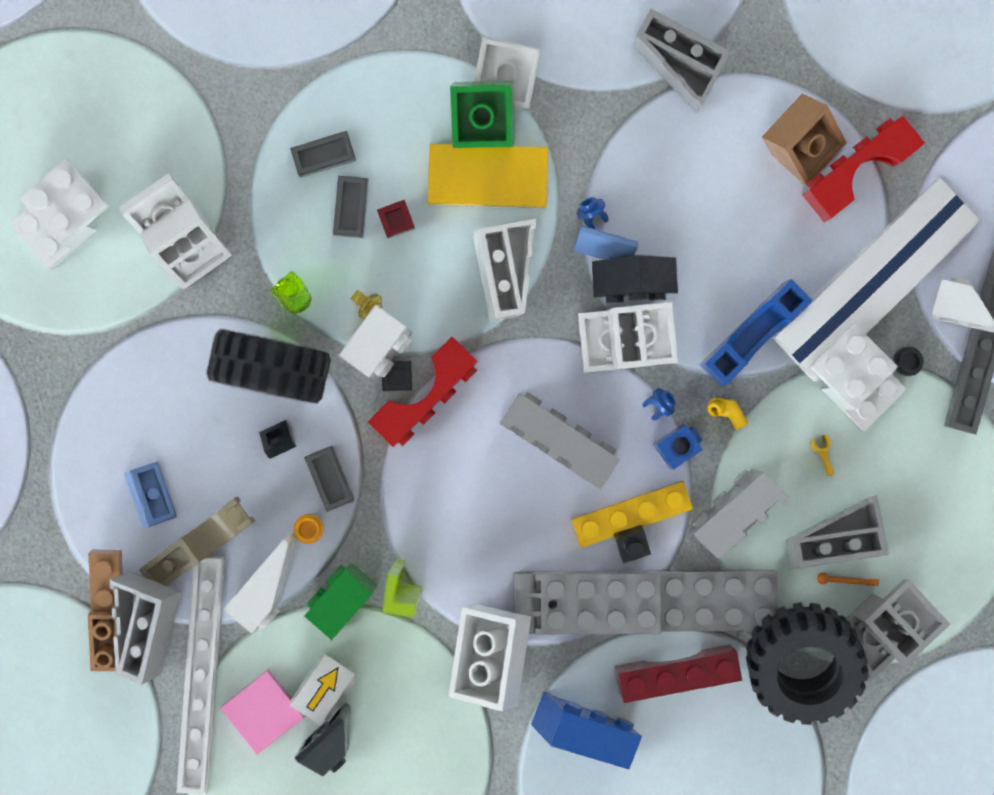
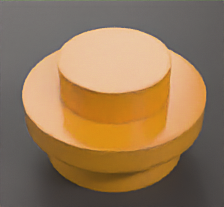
[294,514,324,544]

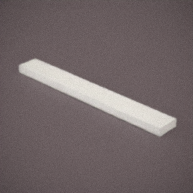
[176,555,226,795]

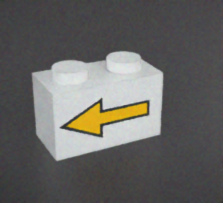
[290,651,356,726]

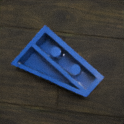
[531,692,642,770]

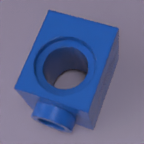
[653,424,703,470]

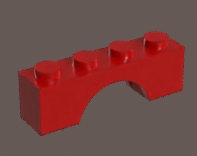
[802,116,925,222]
[368,336,478,447]

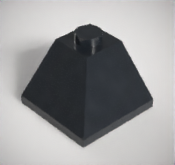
[294,702,351,776]

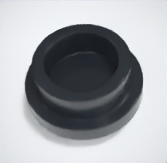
[893,347,924,376]

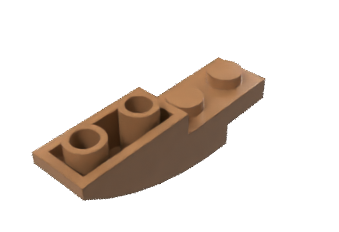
[88,549,123,672]

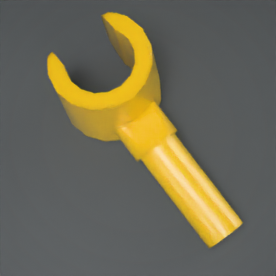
[810,435,834,476]

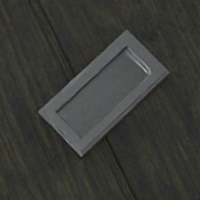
[290,131,356,178]
[333,175,369,238]
[304,445,355,512]

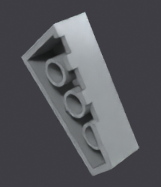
[500,392,620,489]

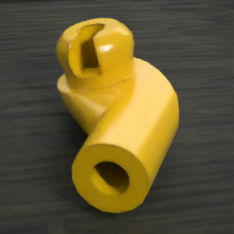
[707,397,749,430]

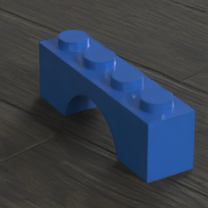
[699,279,813,386]

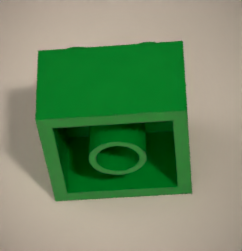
[450,81,515,148]
[304,562,377,640]

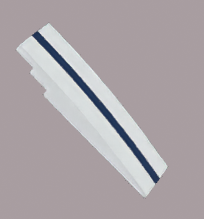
[773,178,980,382]

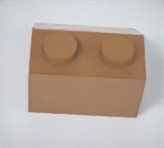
[762,93,847,186]

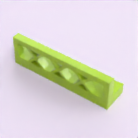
[382,559,422,618]

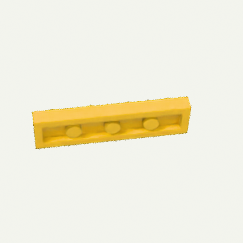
[571,481,693,548]

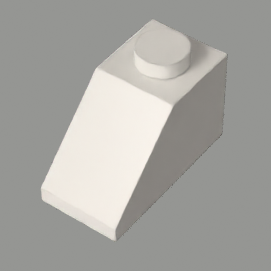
[932,277,994,333]

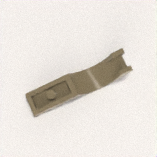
[139,496,255,586]

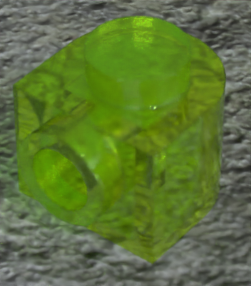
[269,270,312,314]

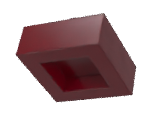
[377,199,415,239]

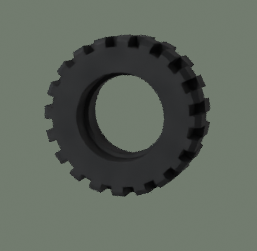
[206,329,331,404]
[746,602,869,725]

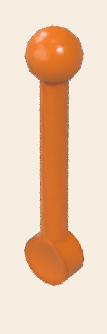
[817,573,879,586]

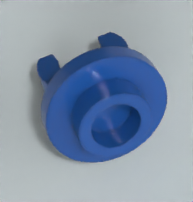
[576,197,609,229]
[642,388,676,420]

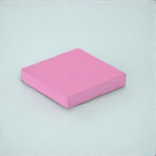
[220,669,305,755]

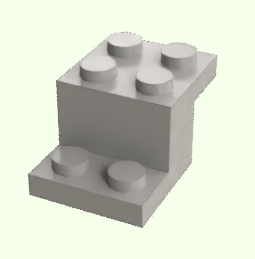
[847,578,950,679]

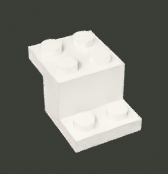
[9,158,109,270]
[119,173,232,290]
[577,302,678,373]
[810,324,907,431]

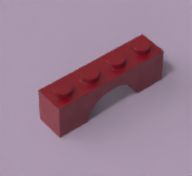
[615,644,743,703]

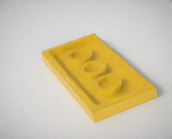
[428,144,548,208]

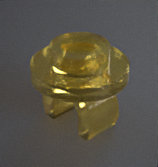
[350,290,382,320]

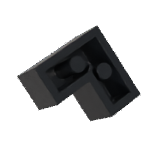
[592,255,678,303]

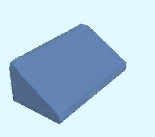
[574,226,639,260]
[125,461,177,529]

